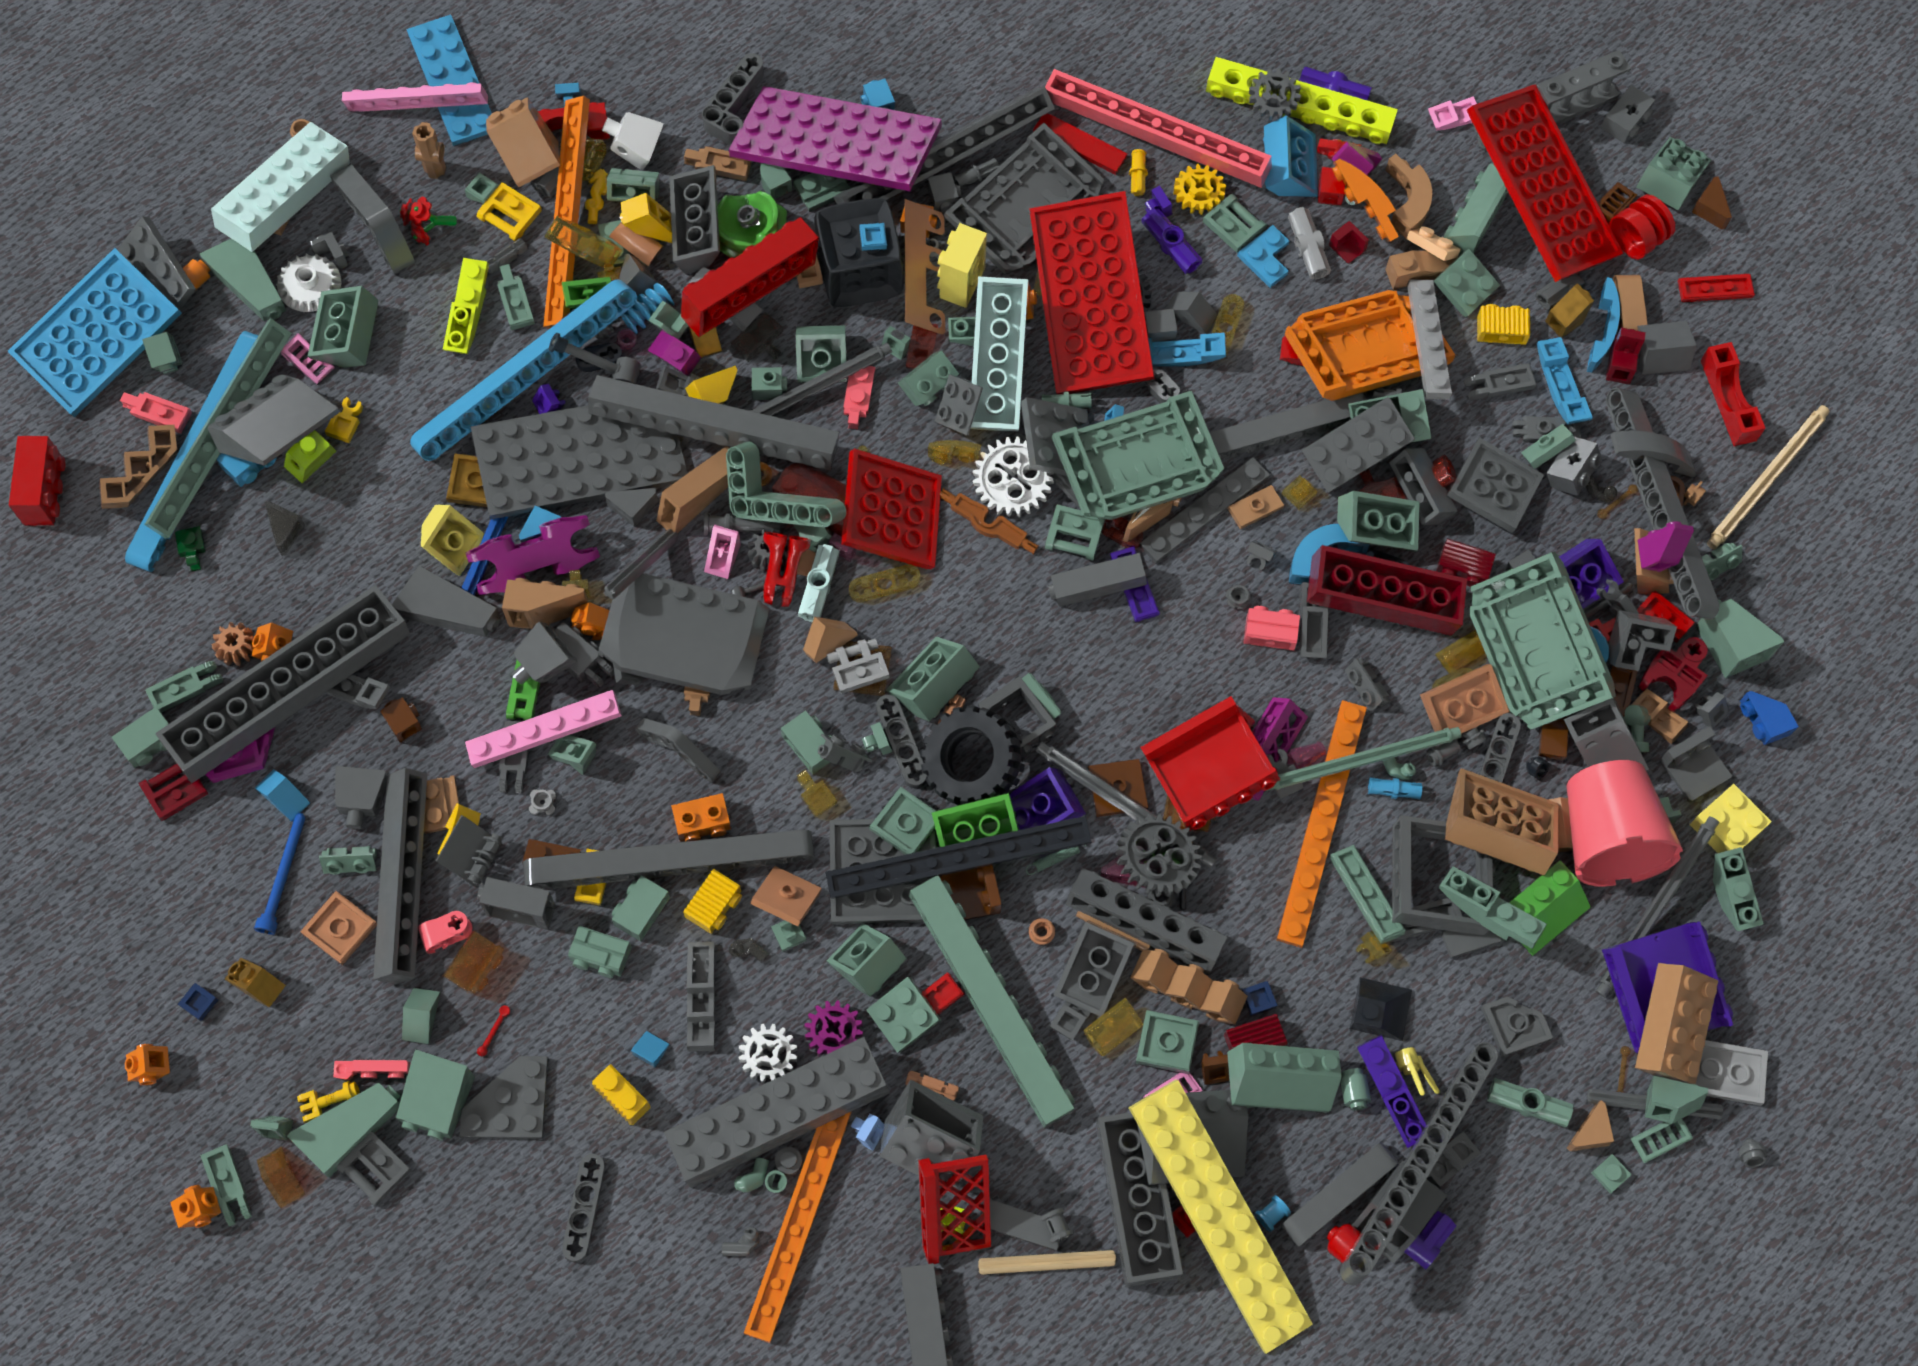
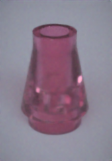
[1287,741,1326,770]

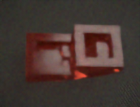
[906,323,938,369]

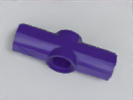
[1299,66,1372,101]
[1141,208,1203,274]

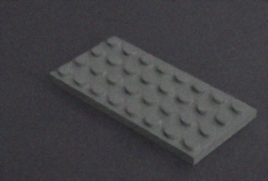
[471,405,687,520]

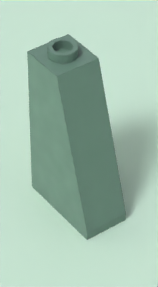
[199,239,286,321]
[287,1083,401,1178]

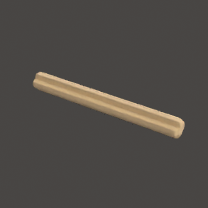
[978,1250,1116,1274]

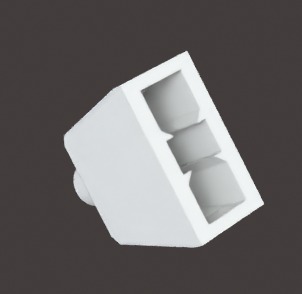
[602,112,663,170]

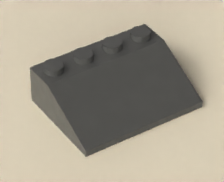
[207,375,340,466]
[1134,1090,1248,1185]

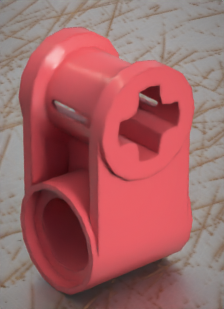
[418,911,473,954]

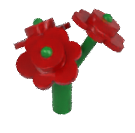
[400,197,457,246]

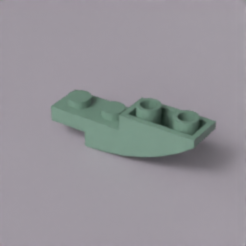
[1439,866,1547,949]

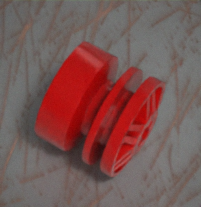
[1609,194,1676,260]

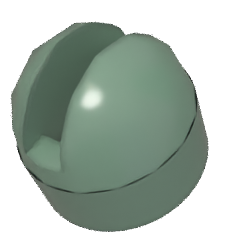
[765,1170,787,1193]

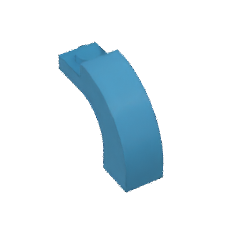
[1289,524,1369,584]

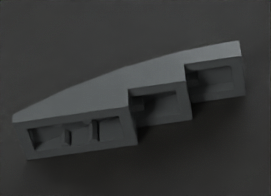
[686,942,715,1052]

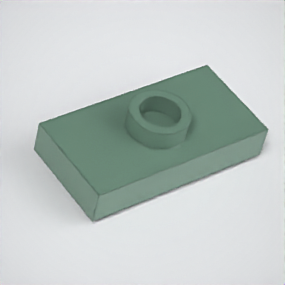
[1521,424,1576,469]

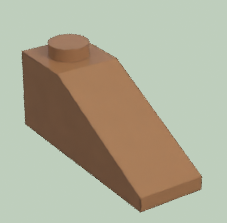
[1385,251,1457,290]

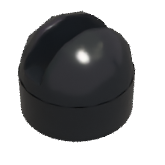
[1526,757,1549,780]

